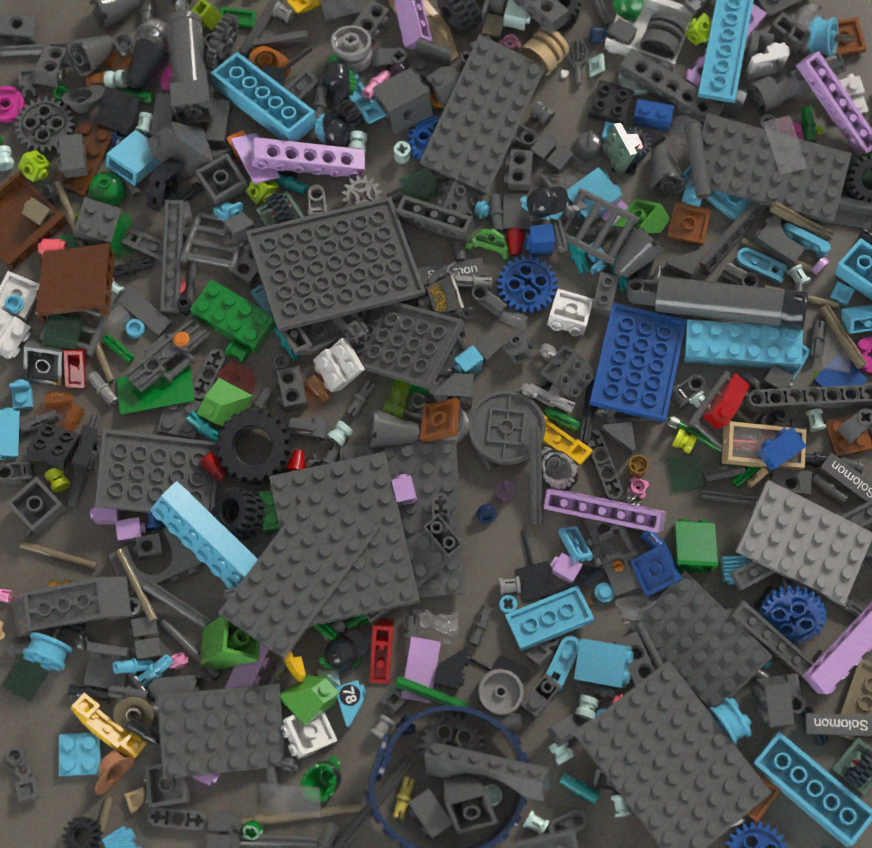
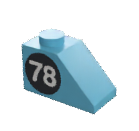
[335,680,367,729]

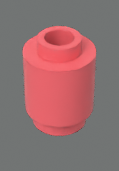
[38,239,67,257]

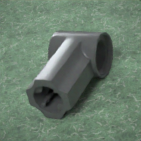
[720,262,758,287]
[470,284,507,318]
[289,417,329,441]
[781,673,805,715]

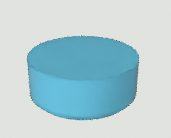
[125,319,145,339]

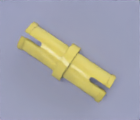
[392,777,416,821]

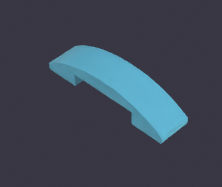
[349,73,385,124]

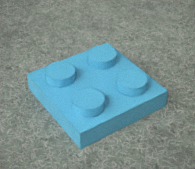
[59,733,101,777]

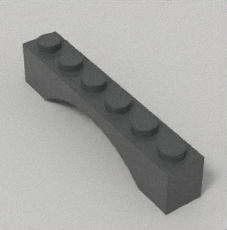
[425,742,550,801]

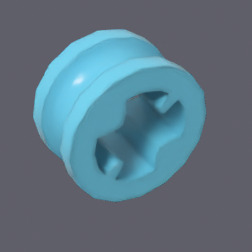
[499,595,517,614]

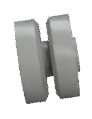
[331,25,372,73]
[477,669,524,715]

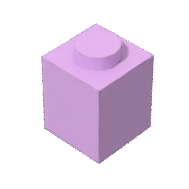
[392,474,418,506]
[90,501,121,525]
[115,517,147,544]
[550,553,583,584]

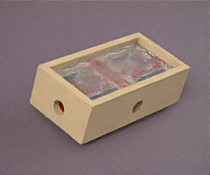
[722,421,806,470]

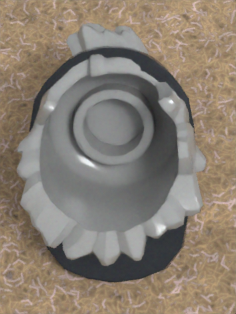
[541,447,578,491]

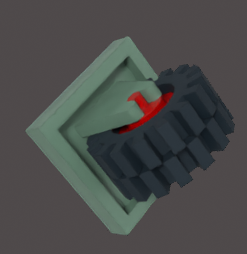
[602,123,651,175]
[255,191,304,226]
[832,737,872,796]

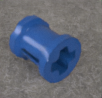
[145,513,163,531]
[639,531,665,550]

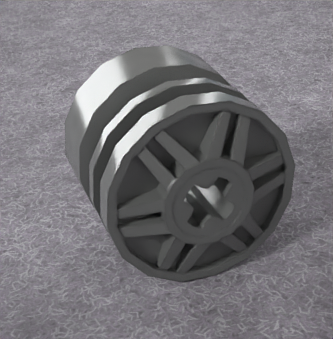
[640,13,686,60]

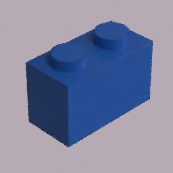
[632,99,674,132]
[525,224,555,257]
[757,427,807,471]

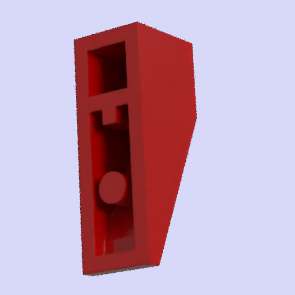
[702,373,750,429]
[369,618,394,684]

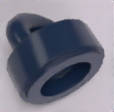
[589,26,607,44]
[111,131,128,147]
[476,504,497,524]
[395,715,416,735]

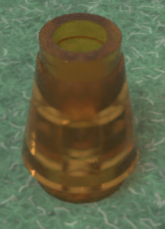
[303,375,331,404]
[45,390,73,409]
[62,403,85,432]

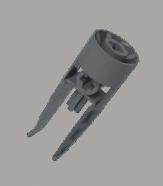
[748,53,847,115]

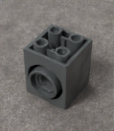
[372,68,433,135]

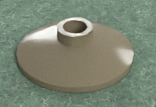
[113,697,154,732]

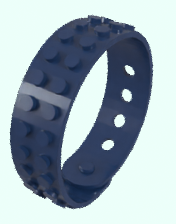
[364,705,529,848]

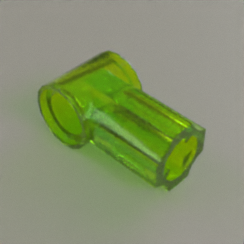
[382,381,411,418]

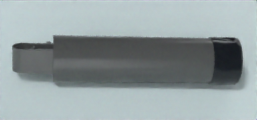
[627,266,808,330]

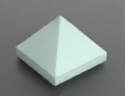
[589,53,605,77]
[317,668,340,687]

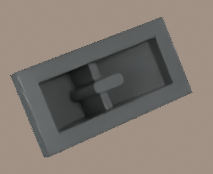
[721,83,749,119]
[664,249,703,279]
[601,422,636,455]

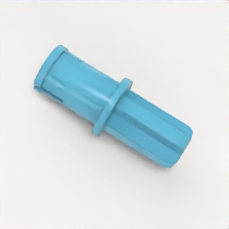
[137,655,173,687]
[113,658,153,674]

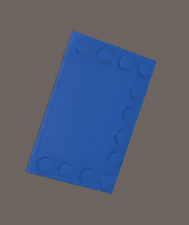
[589,302,687,423]

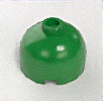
[89,171,127,207]

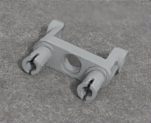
[518,343,576,413]

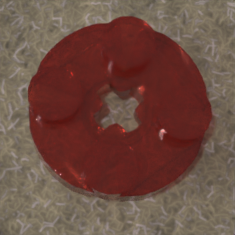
[217,362,255,394]

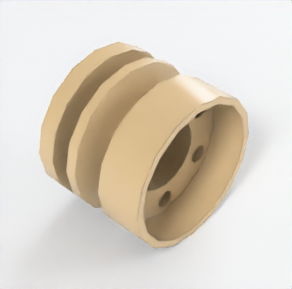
[520,27,570,76]

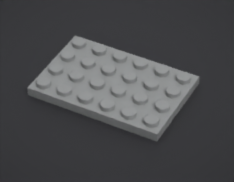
[735,480,872,605]

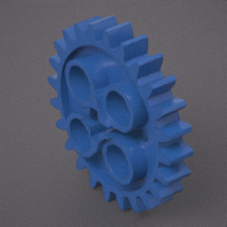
[407,113,442,163]
[497,255,558,315]
[760,585,826,645]
[724,822,788,848]

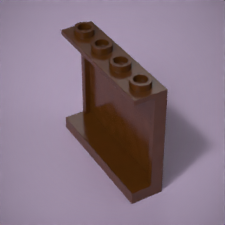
[0,171,68,271]
[35,243,115,324]

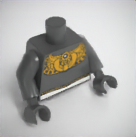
[417,261,475,319]

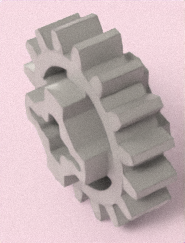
[341,175,382,207]

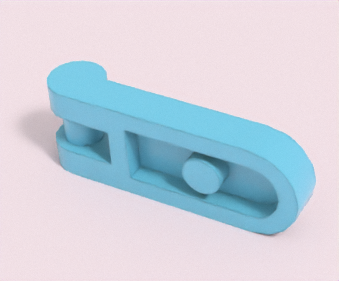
[782,223,831,259]
[736,248,789,285]
[546,636,579,692]

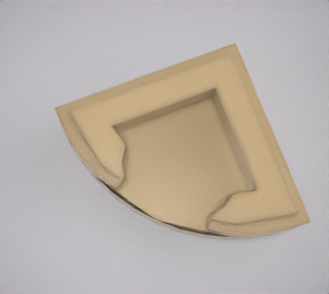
[747,467,769,488]
[124,787,146,814]

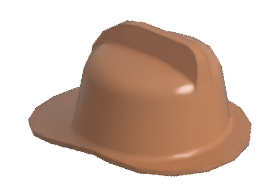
[95,750,134,795]

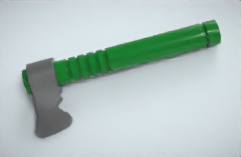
[667,415,721,453]

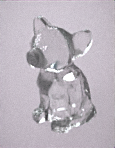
[418,610,458,638]

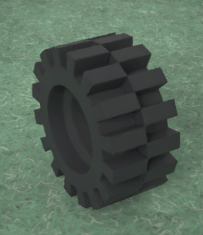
[62,816,103,848]

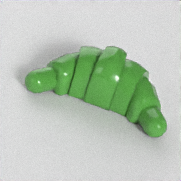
[465,229,509,261]

